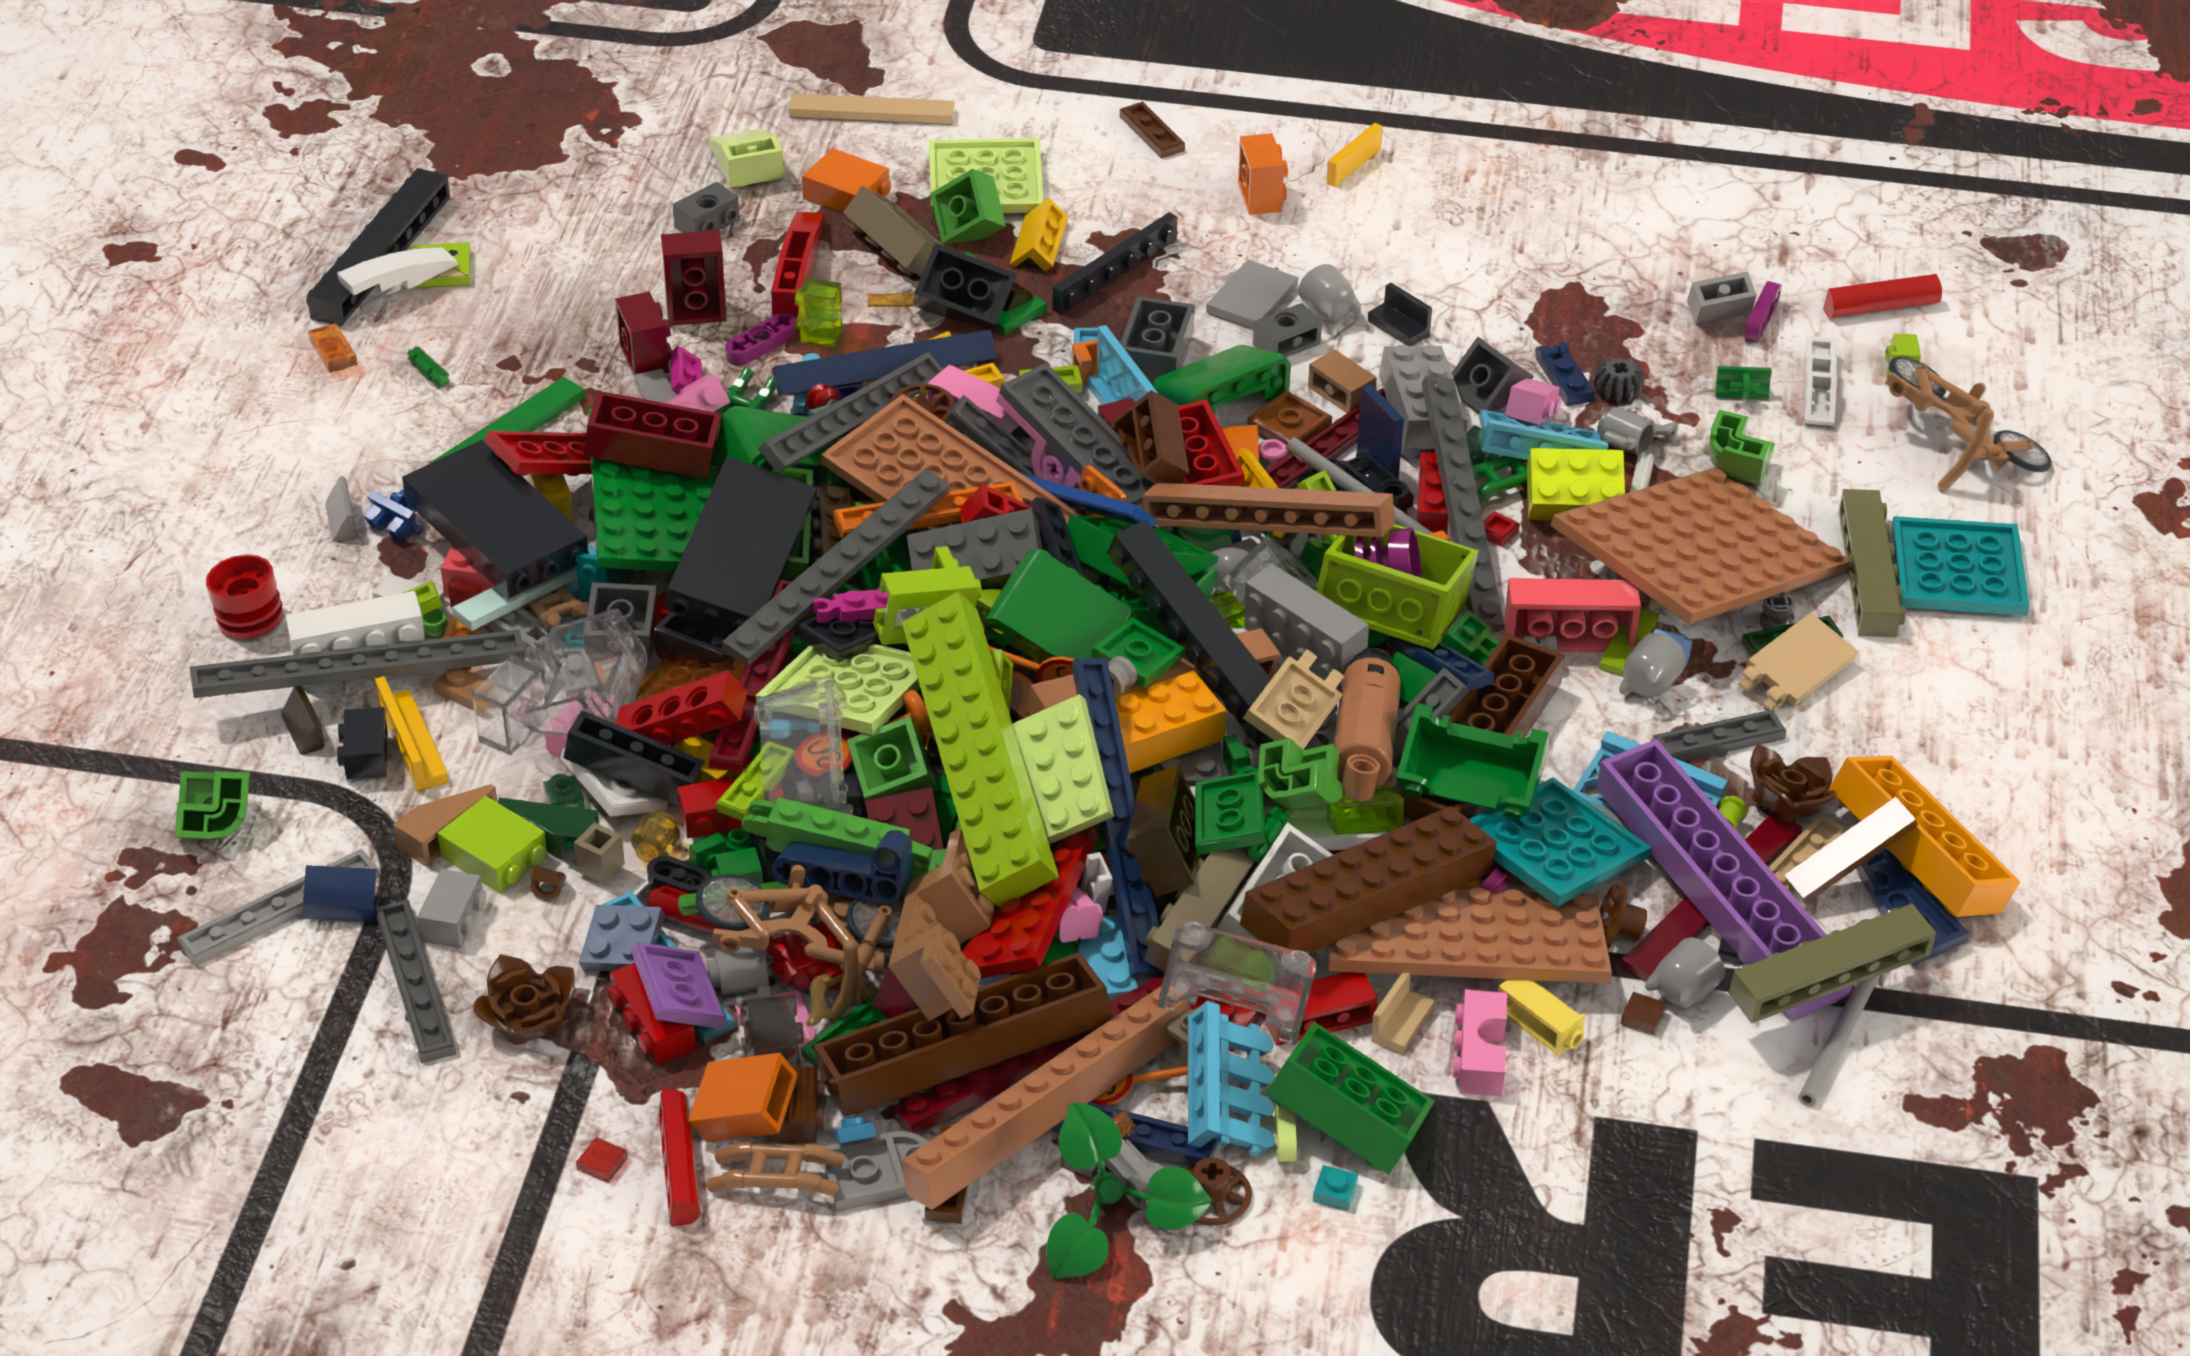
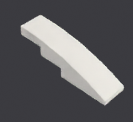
[337,247,458,295]
[1803,336,1837,426]

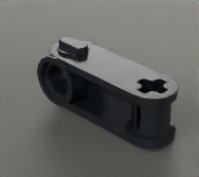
[1341,451,1414,514]

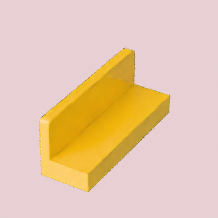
[1010,198,1068,272]

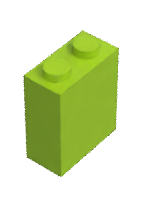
[437,795,547,894]

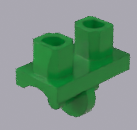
[1714,366,1772,400]

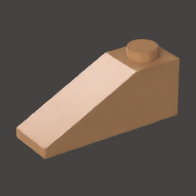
[393,784,498,867]

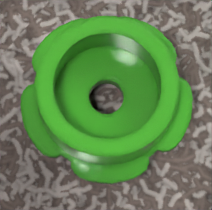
[422,609,450,638]

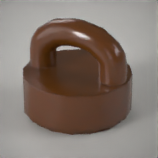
[530,866,567,900]

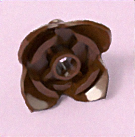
[1750,743,1838,823]
[473,954,575,1045]

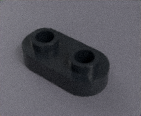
[647,856,712,894]

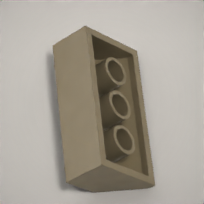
[843,185,946,276]

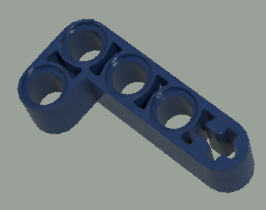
[772,830,912,904]

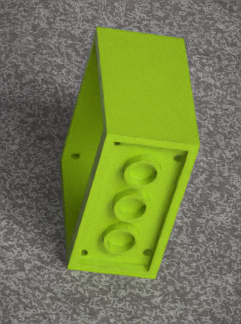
[1316,524,1479,650]

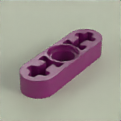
[1744,281,1782,342]
[725,313,797,366]

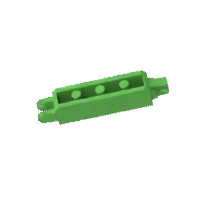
[741,797,932,872]

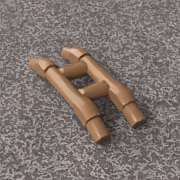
[523,586,588,629]
[707,1142,845,1197]

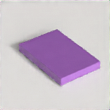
[631,942,726,1029]

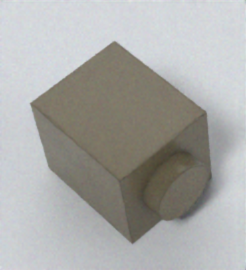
[574,822,625,884]

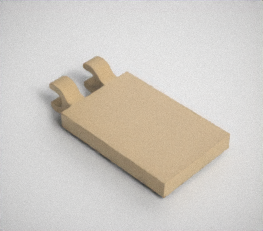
[1738,612,1859,711]
[1243,649,1344,750]

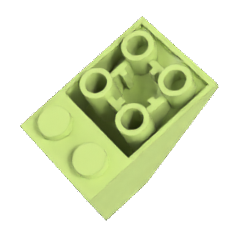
[708,128,784,188]

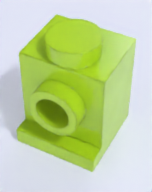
[1885,333,1921,379]

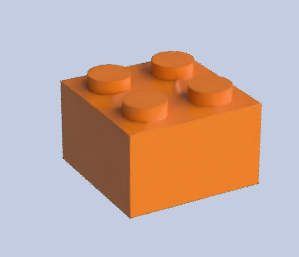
[1238,133,1288,215]

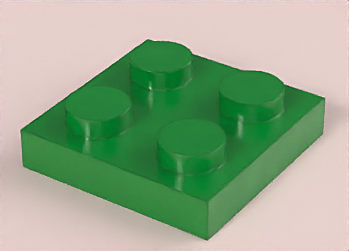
[1091,617,1185,688]

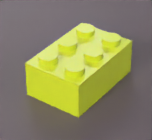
[1527,448,1625,520]

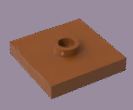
[1247,390,1332,446]

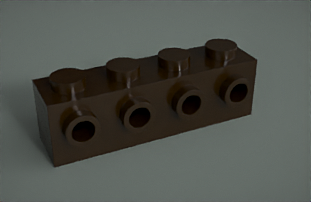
[811,486,854,586]

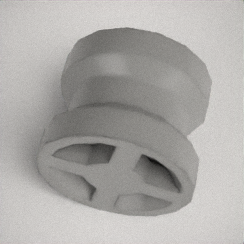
[1108,656,1138,697]

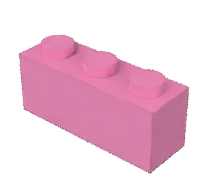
[928,364,1019,433]

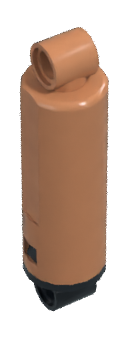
[1334,648,1401,802]

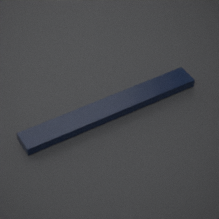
[771,330,998,398]

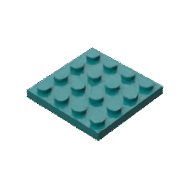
[1891,516,2029,616]
[1469,777,1652,907]

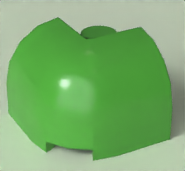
[1709,410,1775,486]
[1258,738,1344,810]
[175,771,250,840]

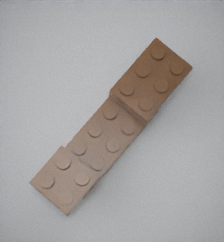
[888,827,995,1021]

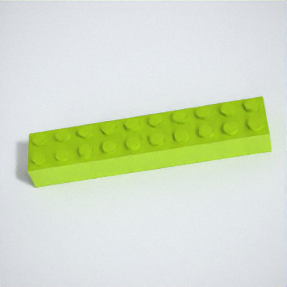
[902,591,1059,908]

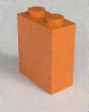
[802,148,891,214]
[688,1052,798,1142]

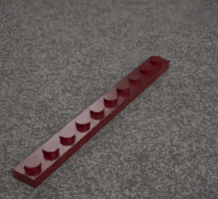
[892,962,1213,1134]

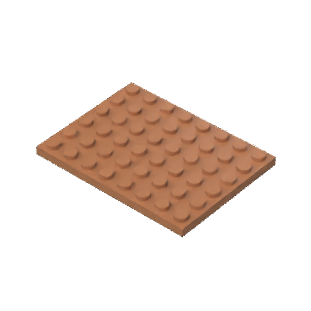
[1551,468,1850,624]

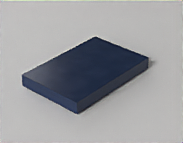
[1356,384,1404,478]

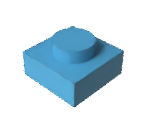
[833,1115,876,1143]

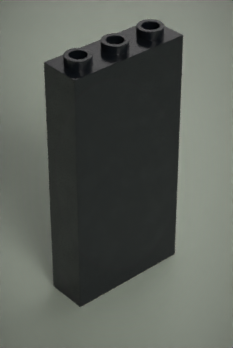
[402,440,589,599]
[663,456,817,633]

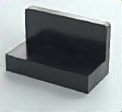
[1367,282,1432,346]

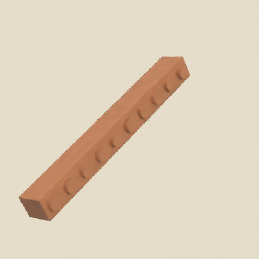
[902,985,1190,1210]

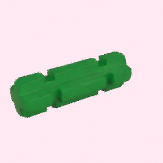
[407,346,450,387]
[1246,807,1289,862]

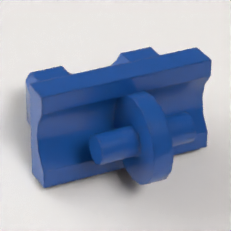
[363,489,424,542]

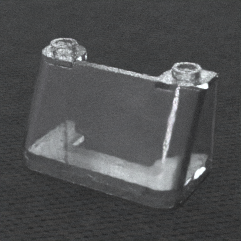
[519,608,647,736]
[754,677,853,815]
[1157,922,1317,1045]

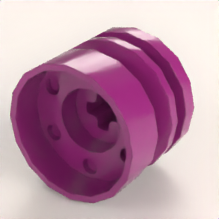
[1354,528,1422,578]

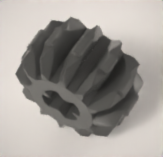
[1593,356,1645,403]

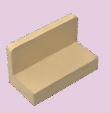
[1371,973,1435,1055]

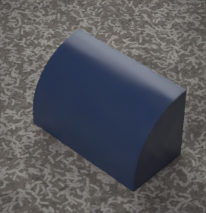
[303,865,376,922]

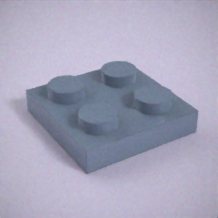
[579,905,665,971]

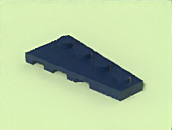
[1856,849,1970,966]

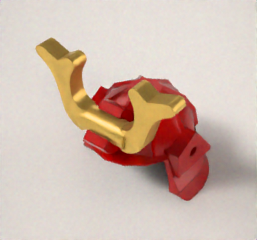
[766,921,878,1027]

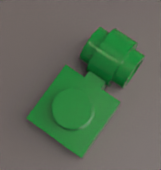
[689,829,752,872]

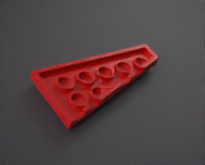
[961,826,1098,979]

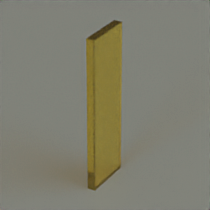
[868,293,914,307]

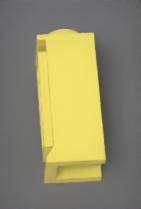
[1498,979,1586,1056]

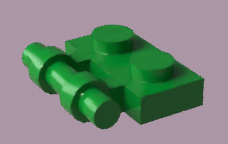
[1441,610,1501,666]

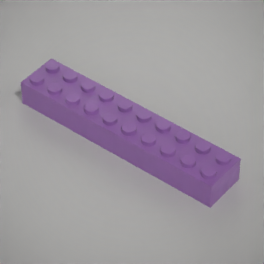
[1596,739,1853,1021]

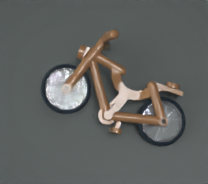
[1885,357,2052,491]
[695,865,904,1024]

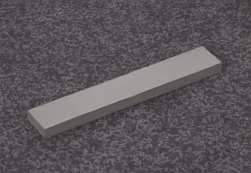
[177,849,380,966]

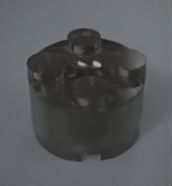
[740,995,804,1067]

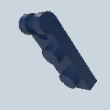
[1535,341,1595,406]

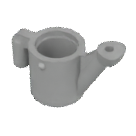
[1597,407,1679,457]
[707,913,771,1008]

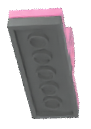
[996,363,1155,509]

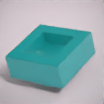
[1313,1165,1359,1211]

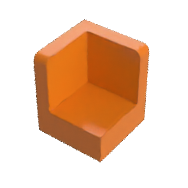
[1072,339,1097,385]

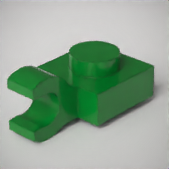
[1223,734,1258,776]

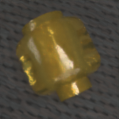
[630,811,681,863]

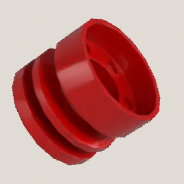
[206,554,284,639]

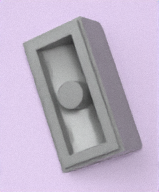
[325,476,357,542]

